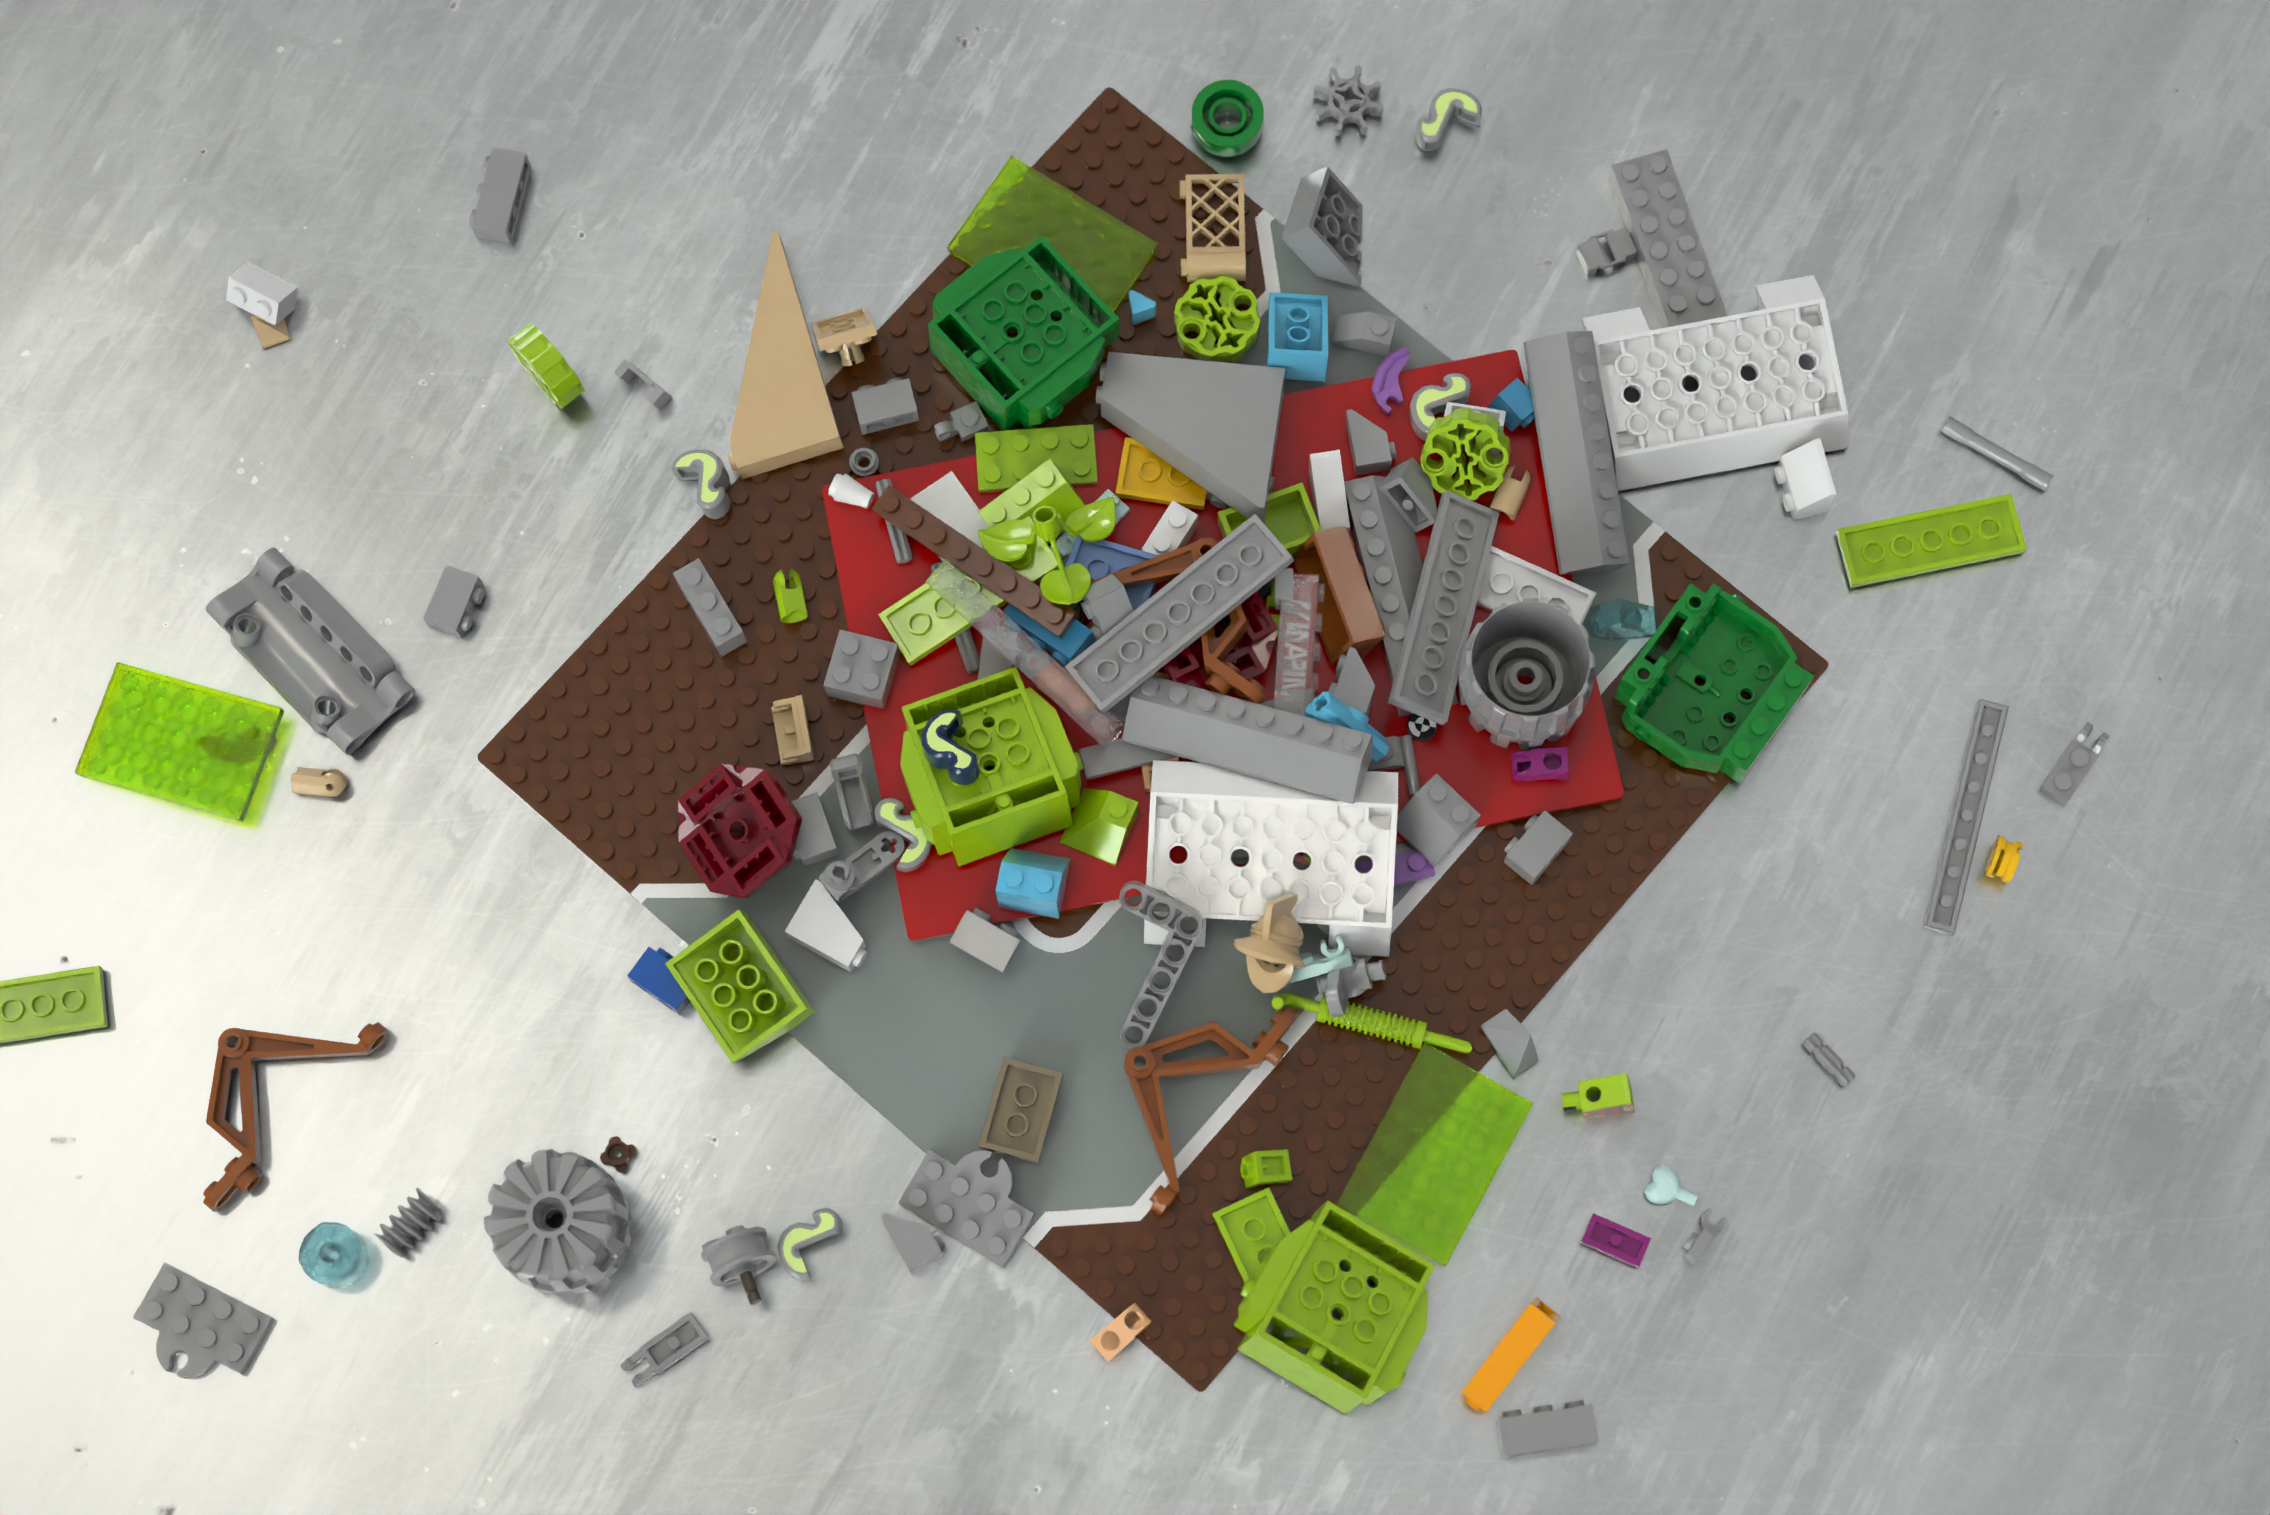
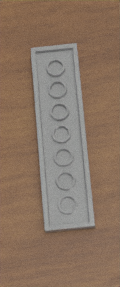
[1388,490,1499,725]
[1065,514,1294,714]

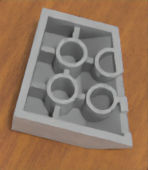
[1281,166,1363,286]

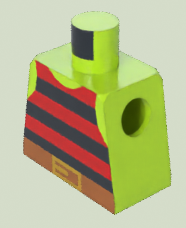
[1562,1073,1635,1118]

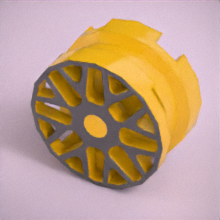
[1985,835,2023,883]

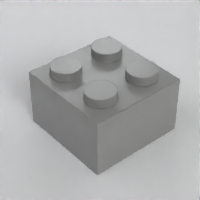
[823,630,901,709]

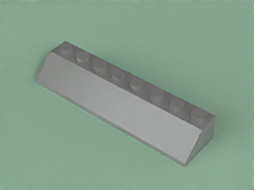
[1523,331,1629,575]
[1344,475,1458,717]
[1122,676,1374,804]

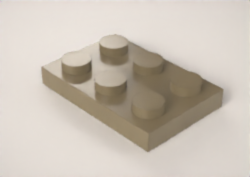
[978,1057,1063,1164]

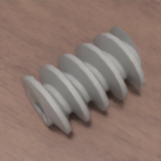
[373,1187,441,1257]

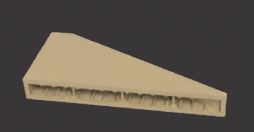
[727,231,844,479]

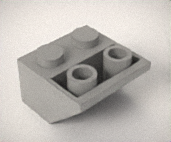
[1329,647,1375,716]

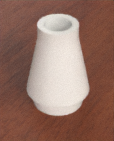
[828,473,875,509]

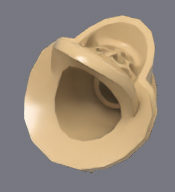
[1234,893,1306,993]

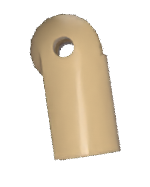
[1489,465,1531,520]
[291,767,347,797]

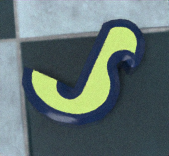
[921,709,980,785]

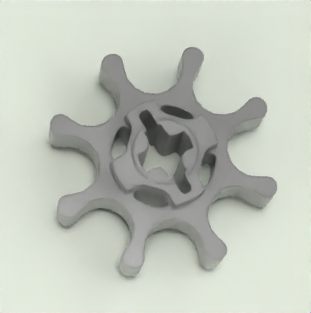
[1313,66,1384,136]

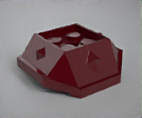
[1163,591,1279,692]
[678,763,803,899]

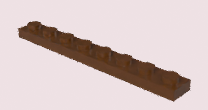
[872,485,1079,639]

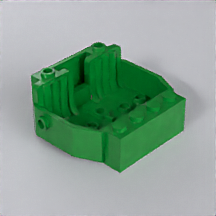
[928,235,1119,431]
[1614,583,1814,784]

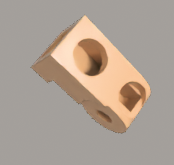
[1089,1303,1152,1362]

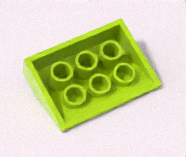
[665,909,815,1064]

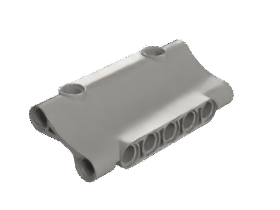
[206,548,415,755]

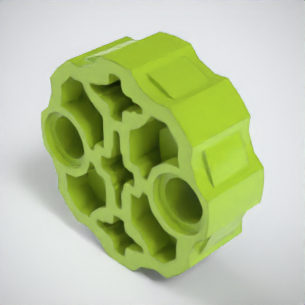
[1174,276,1260,363]
[507,322,585,409]
[1421,408,1511,500]

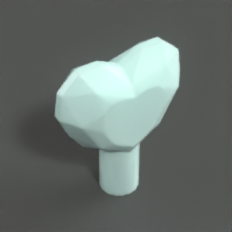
[1644,1164,1698,1206]

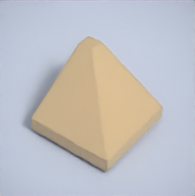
[251,315,291,349]

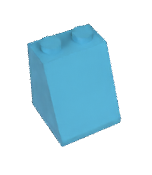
[995,848,1071,919]

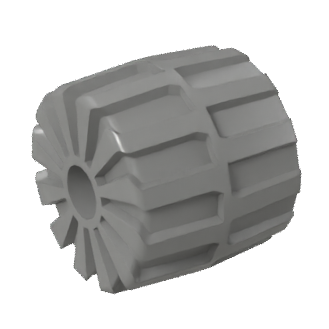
[1459,598,1595,751]
[484,1149,632,1295]

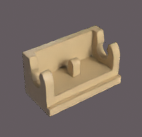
[771,695,814,766]

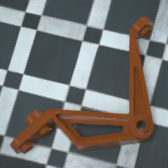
[1066,538,1266,705]
[1124,1005,1300,1216]
[203,1022,388,1212]

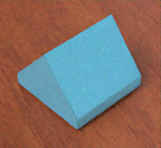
[1129,290,1157,325]

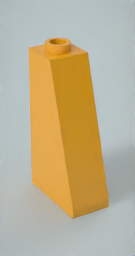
[1462,1297,1561,1412]

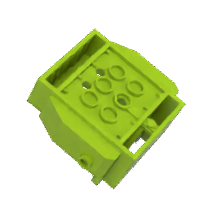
[900,667,1084,867]
[1234,1201,1436,1414]

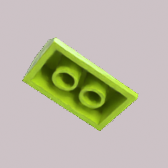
[978,459,1085,544]

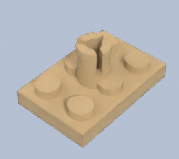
[811,307,877,366]

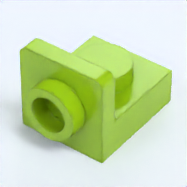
[1240,1149,1293,1188]

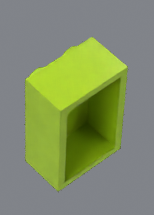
[1218,483,1321,556]

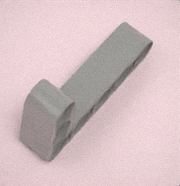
[1119,880,1203,1049]

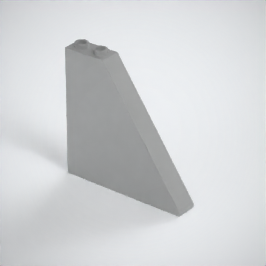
[1096,352,1285,524]

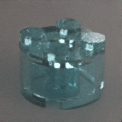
[299,1222,369,1289]

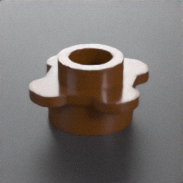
[600,1136,637,1173]

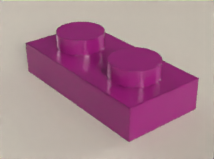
[1581,1213,1651,1268]

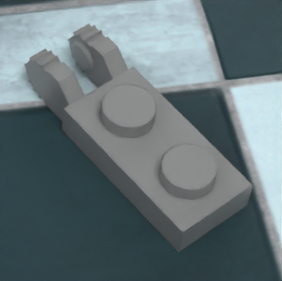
[2039,722,2110,806]
[620,1312,709,1387]

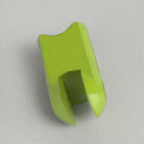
[773,569,808,623]

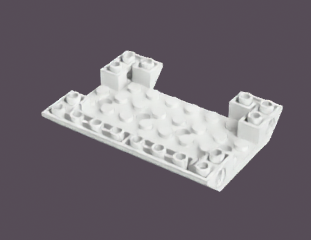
[1581,275,1849,491]
[1144,760,1398,957]

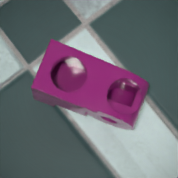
[1511,747,1569,781]

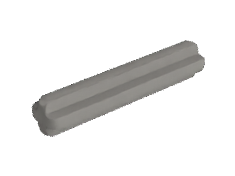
[876,479,912,564]

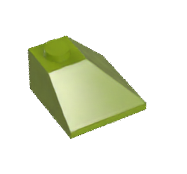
[1060,788,1140,866]

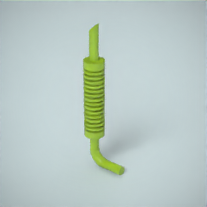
[1271,992,1472,1054]

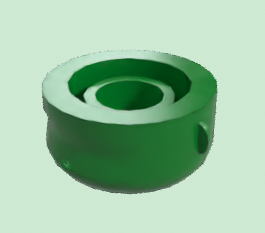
[1191,80,1264,157]

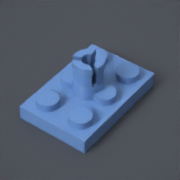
[1067,535,1158,611]

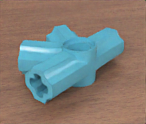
[1305,692,1390,762]

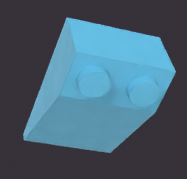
[1266,292,1328,382]

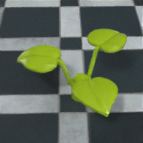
[978,497,1116,605]

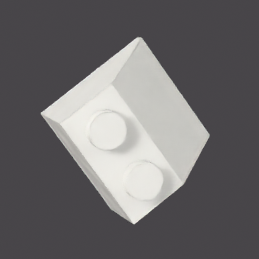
[1775,438,1837,520]

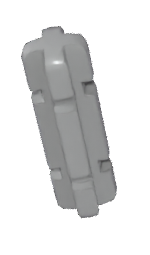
[1803,1033,1855,1087]

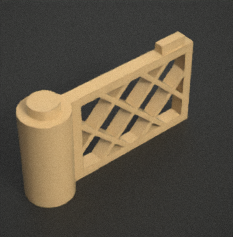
[1180,174,1246,282]

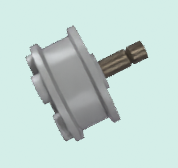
[701,1225,777,1305]

